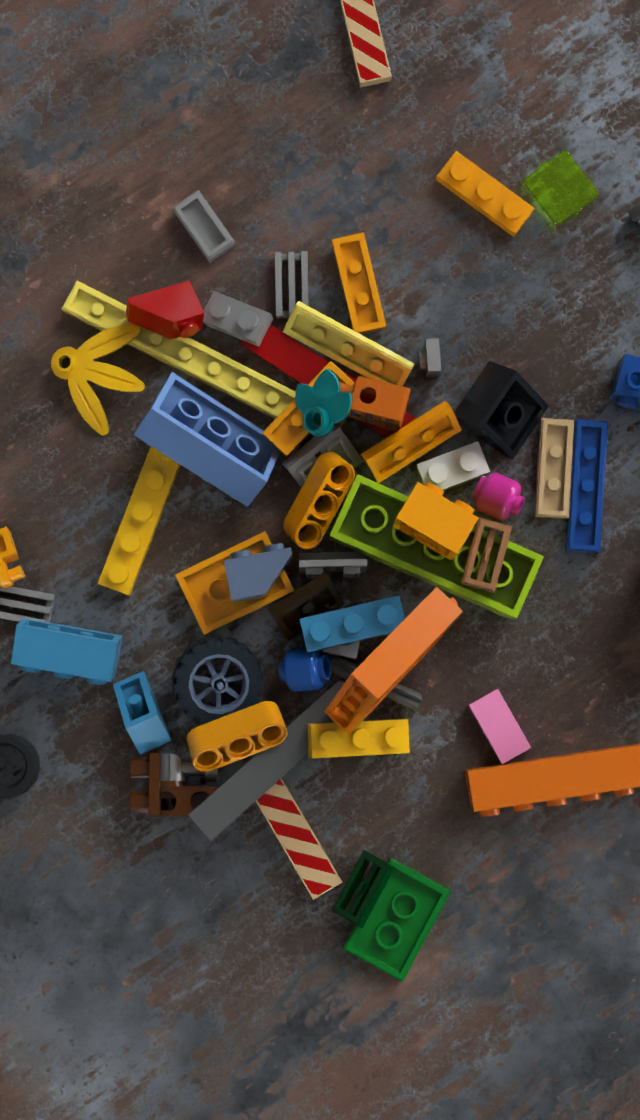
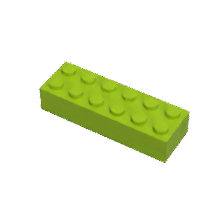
[329,474,544,621]

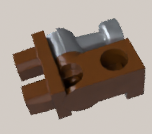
[130,753,218,818]

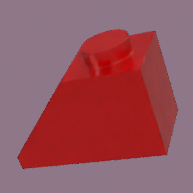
[126,281,204,339]

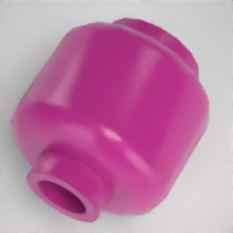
[473,472,525,521]

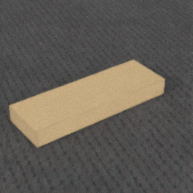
[534,418,574,520]

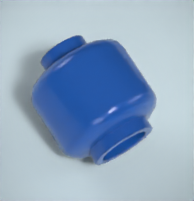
[279,647,331,692]

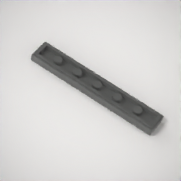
[187,680,344,842]

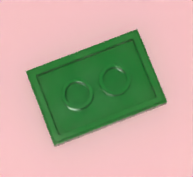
[342,857,451,982]

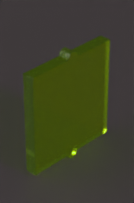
[522,149,600,226]

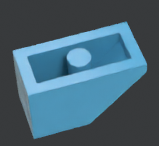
[113,671,171,754]

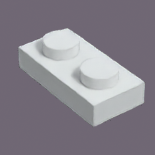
[416,441,490,491]

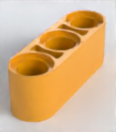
[283,451,355,549]
[186,701,288,772]

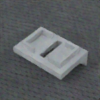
[282,424,363,488]
[299,552,367,579]

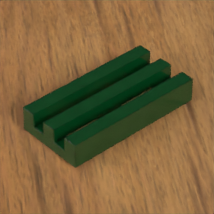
[332,850,395,928]

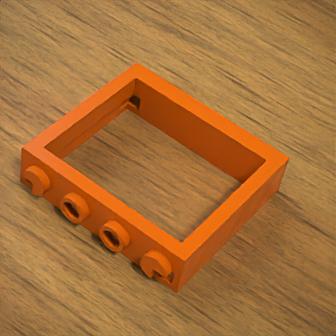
[324,587,463,735]

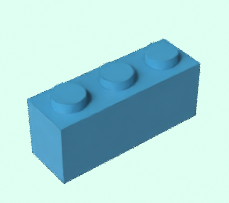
[11,618,123,685]

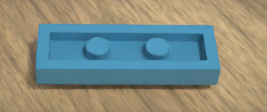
[299,595,405,653]

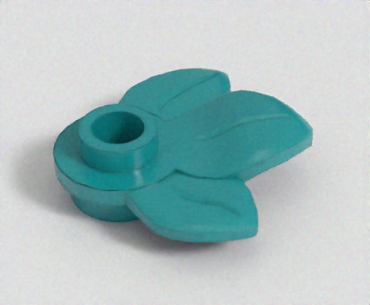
[295,369,352,437]

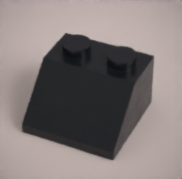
[454,361,549,460]

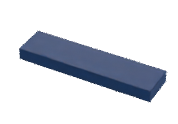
[565,419,608,554]

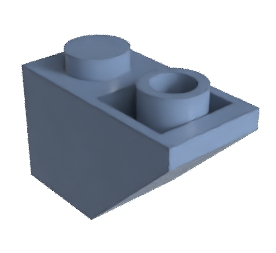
[224,543,293,603]

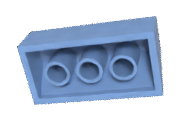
[134,372,280,507]

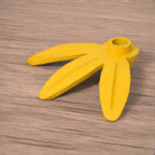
[51,324,145,436]

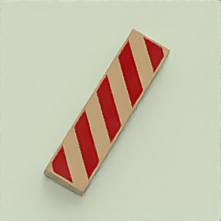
[340,0,392,88]
[256,778,343,900]

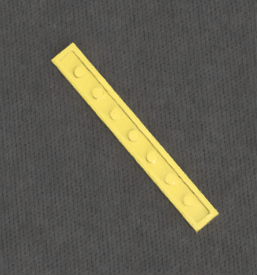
[61,281,296,419]

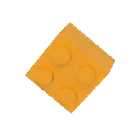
[393,482,479,561]

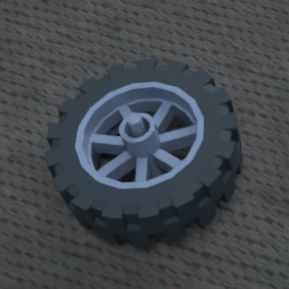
[172,635,264,725]

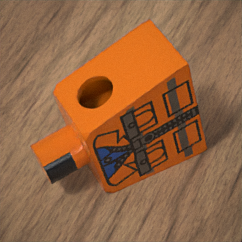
[339,376,411,432]

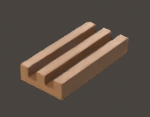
[461,517,512,593]

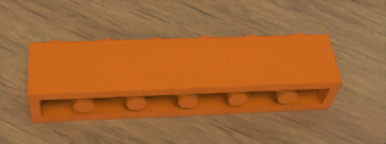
[465,743,640,817]

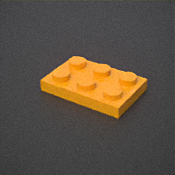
[175,531,295,635]

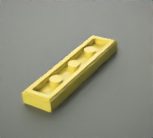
[283,301,415,386]

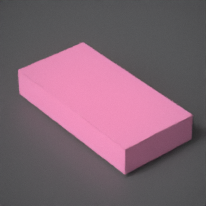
[468,689,531,764]

